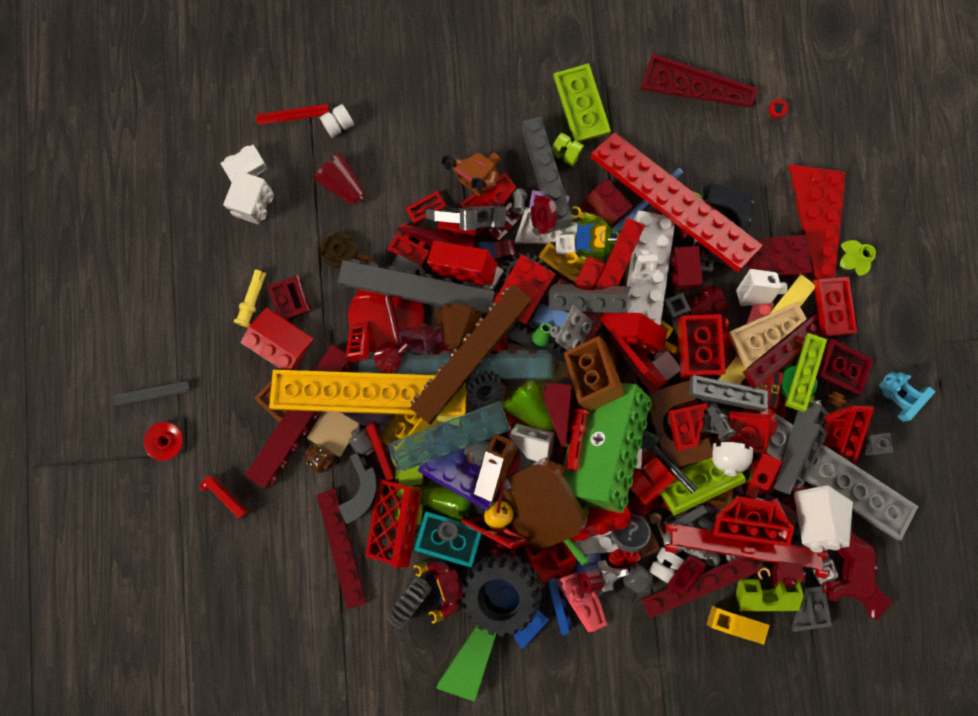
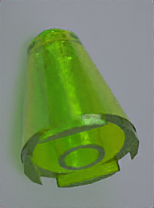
[503,379,555,432]
[420,484,472,522]

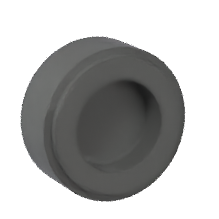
[438,521,458,541]

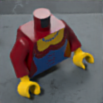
[414,560,463,623]

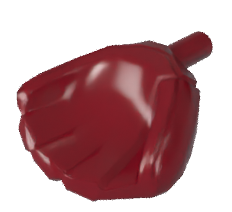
[374,342,409,374]

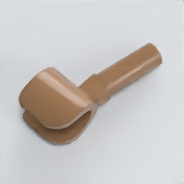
[648,512,665,538]

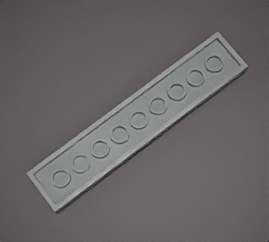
[765,413,919,540]

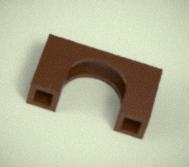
[646,380,713,470]

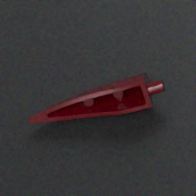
[397,227,475,247]

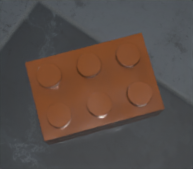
[564,336,625,412]

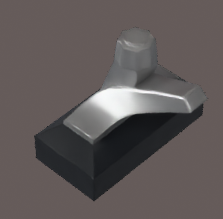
[597,554,629,598]

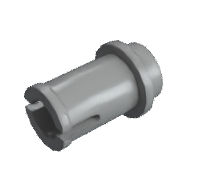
[513,189,528,214]

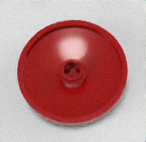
[348,290,425,352]

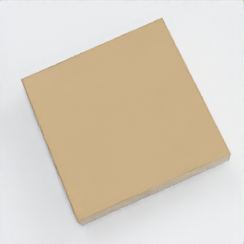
[307,412,360,457]

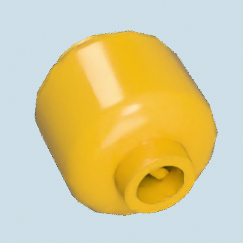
[484,501,514,530]

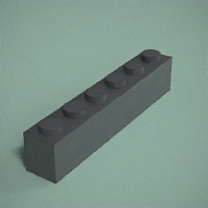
[522,117,573,231]

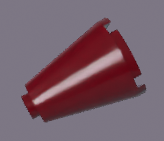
[313,153,365,205]

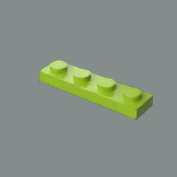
[785,333,827,412]

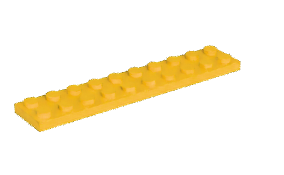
[269,370,467,417]

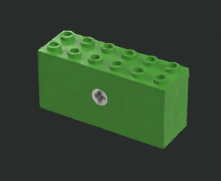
[562,383,652,513]

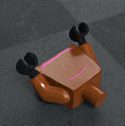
[441,152,501,197]

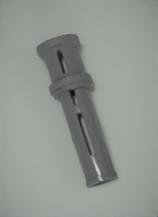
[701,399,736,441]

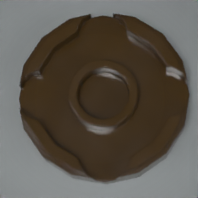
[320,232,359,269]

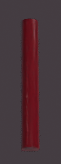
[384,295,404,352]

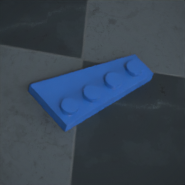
[485,579,549,649]

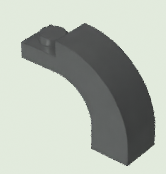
[338,453,378,524]

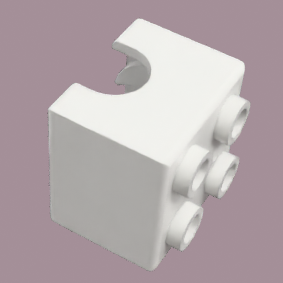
[223,170,274,224]

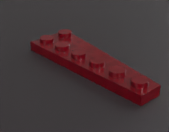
[640,54,758,108]

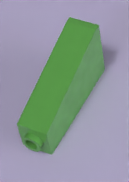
[436,624,496,702]

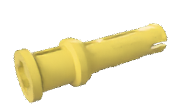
[233,270,266,328]

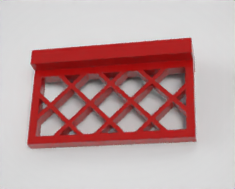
[600,315,668,394]
[365,479,423,568]

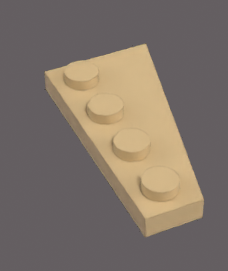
[727,302,806,369]

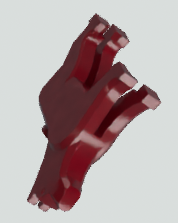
[822,530,893,621]

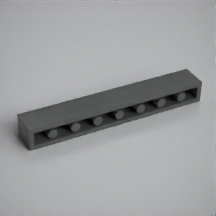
[338,259,495,316]

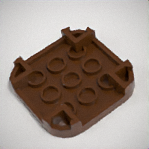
[498,458,589,549]

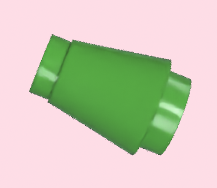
[532,323,552,347]

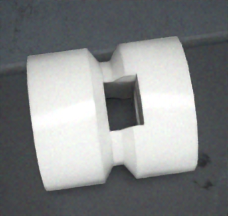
[319,104,354,138]
[648,547,684,583]

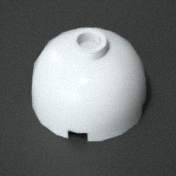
[712,442,753,476]

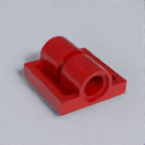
[630,450,677,506]

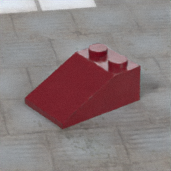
[816,339,874,396]
[542,382,576,447]

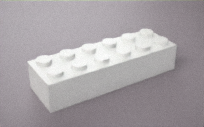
[623,210,675,325]

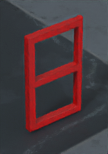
[461,515,529,549]

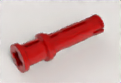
[565,408,590,472]

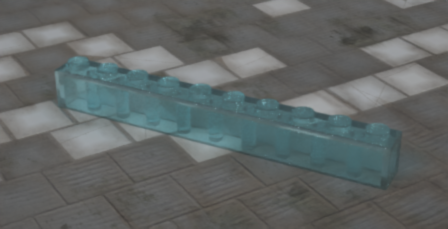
[359,350,554,380]

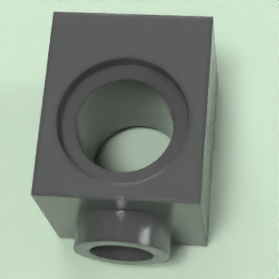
[863,433,893,456]

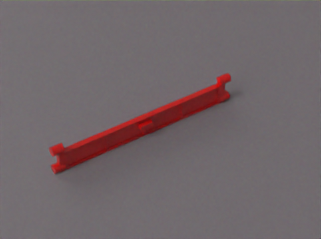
[665,524,828,579]

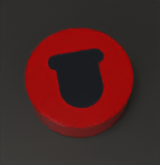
[768,99,788,119]

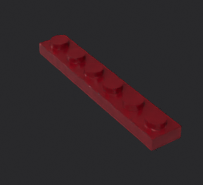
[743,311,821,388]
[317,489,367,609]
[641,557,760,618]

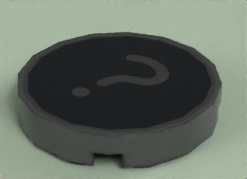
[611,514,651,552]

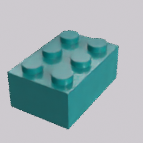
[414,511,483,567]

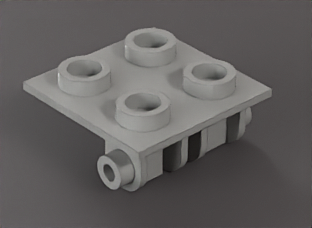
[550,305,593,351]

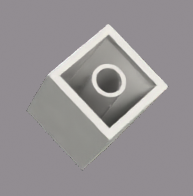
[794,485,853,552]

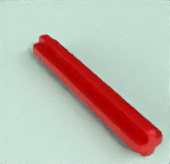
[256,104,330,125]

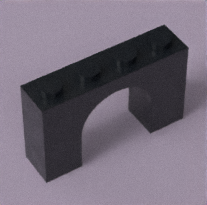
[695,183,754,270]

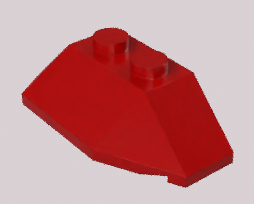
[823,406,874,465]
[712,496,794,547]

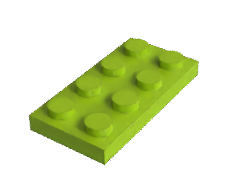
[553,63,611,143]
[661,458,746,516]

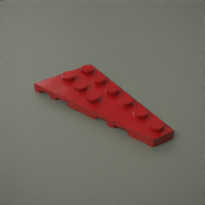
[788,164,846,280]

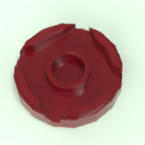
[531,196,557,234]

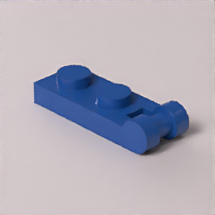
[548,577,572,635]

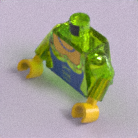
[566,206,620,266]

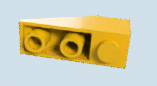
[706,606,770,644]

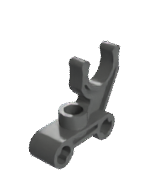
[426,205,506,230]

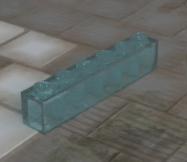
[389,401,511,473]

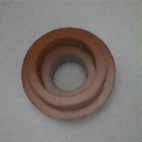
[827,391,846,407]

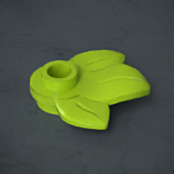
[840,240,876,276]

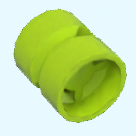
[551,133,584,167]

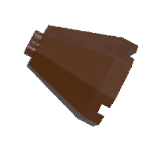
[442,303,483,351]

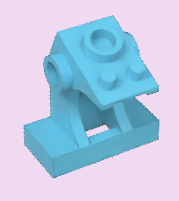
[879,372,936,422]

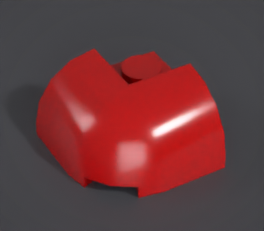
[523,541,576,584]

